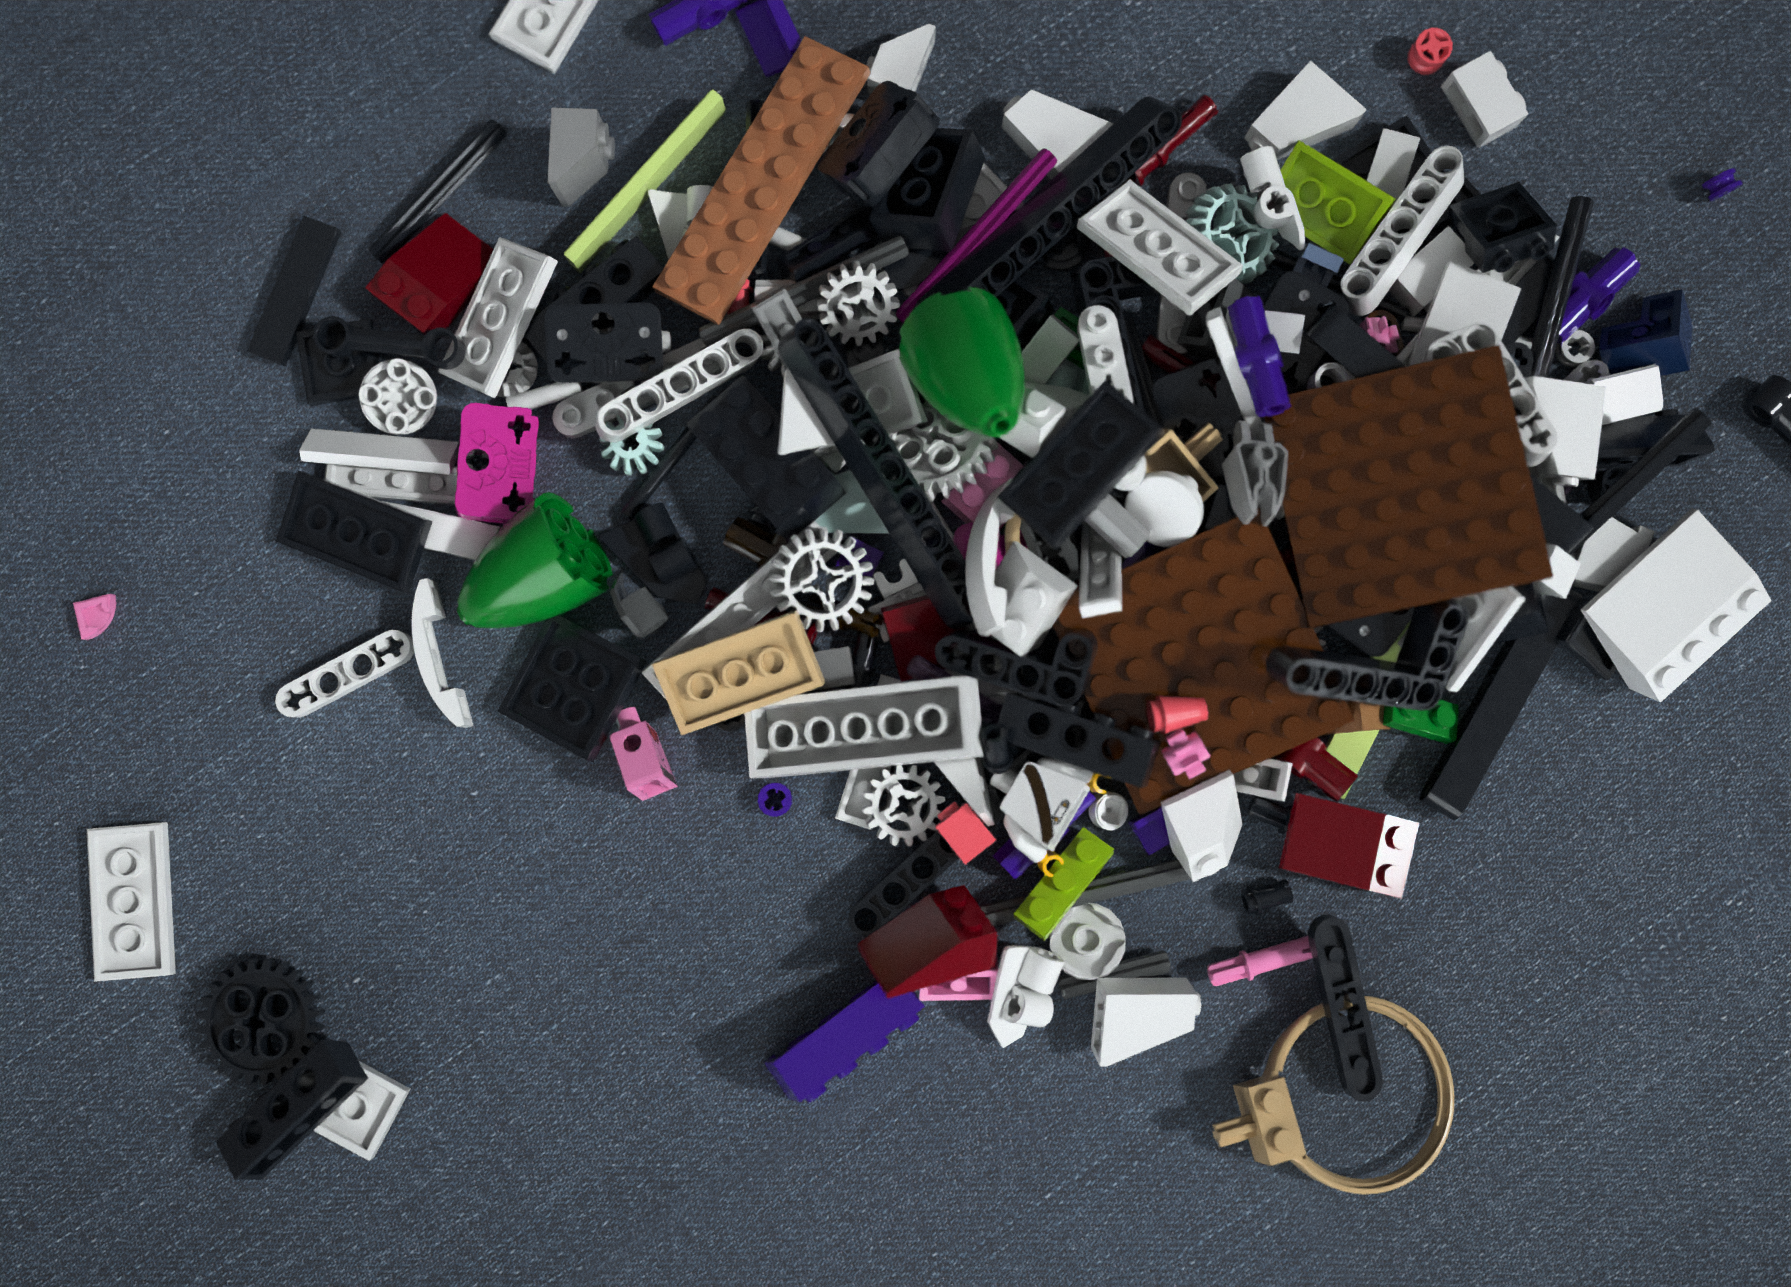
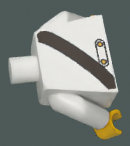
[990,757,1112,877]

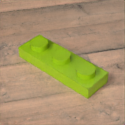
[1014,827,1114,941]

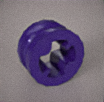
[1701,168,1743,202]
[758,783,793,817]

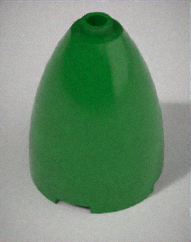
[899,287,1025,437]
[457,492,613,629]

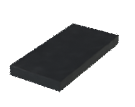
[997,380,1165,550]
[276,471,433,593]

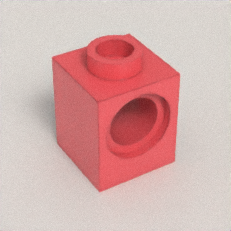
[935,802,996,865]

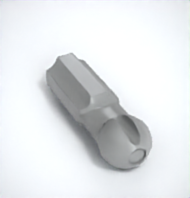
[1084,493,1150,559]

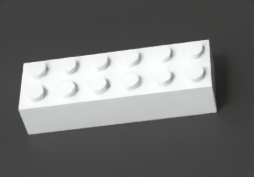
[745,676,985,778]

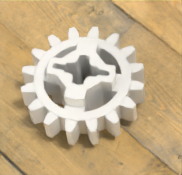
[816,261,900,346]
[862,764,945,847]

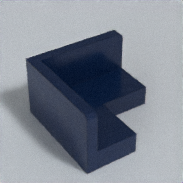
[1599,289,1692,376]

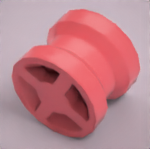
[1408,28,1453,75]

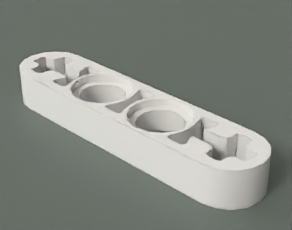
[275,630,414,718]

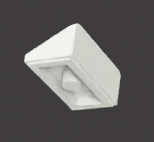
[1590,364,1663,425]

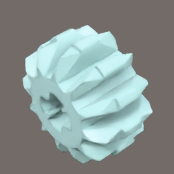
[599,415,664,476]

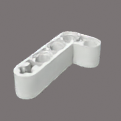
[1421,322,1558,467]

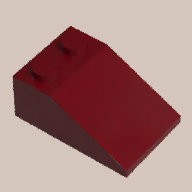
[365,212,494,343]
[1279,793,1419,899]
[858,885,997,999]

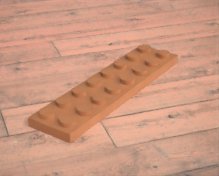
[653,36,871,325]

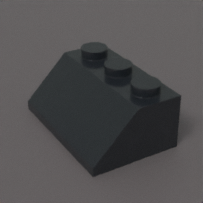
[1596,409,1715,470]

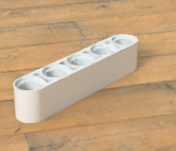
[1341,146,1464,316]
[596,328,763,443]

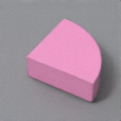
[73,594,116,640]

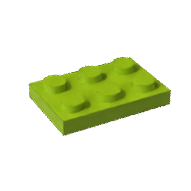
[1280,140,1396,265]

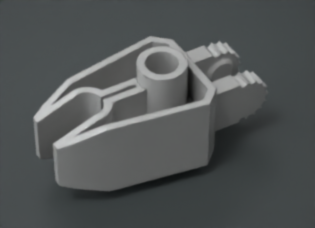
[1222,421,1288,527]

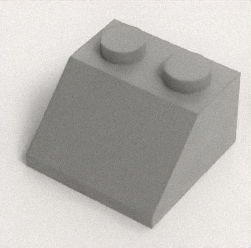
[547,107,615,207]

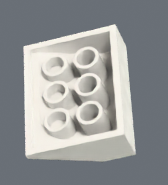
[1581,508,1771,702]

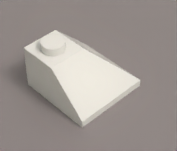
[1161,770,1243,882]

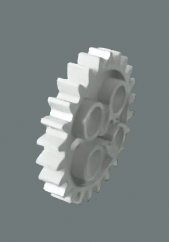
[882,399,999,502]

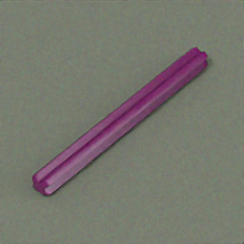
[895,148,1057,324]

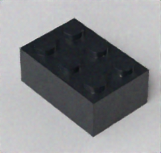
[869,128,985,252]

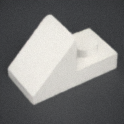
[1233,759,1292,802]

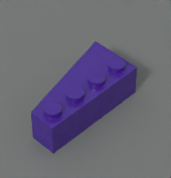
[763,981,925,1103]

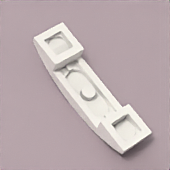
[965,478,1015,637]
[382,501,500,560]
[412,578,473,728]

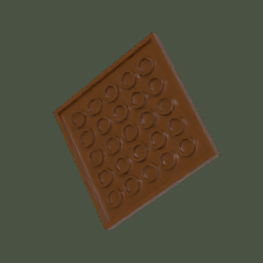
[1264,345,1554,628]
[1053,507,1355,815]

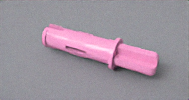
[1207,936,1312,986]

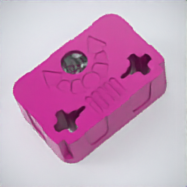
[455,403,539,524]

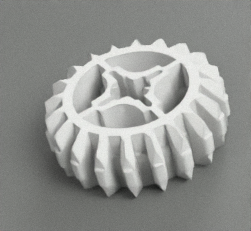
[769,527,874,632]

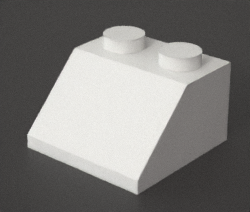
[991,541,1077,657]

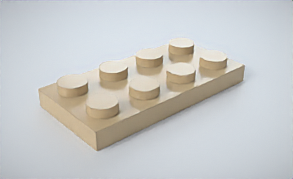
[652,610,825,735]

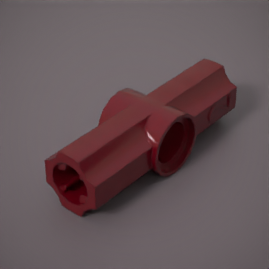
[1275,737,1358,802]

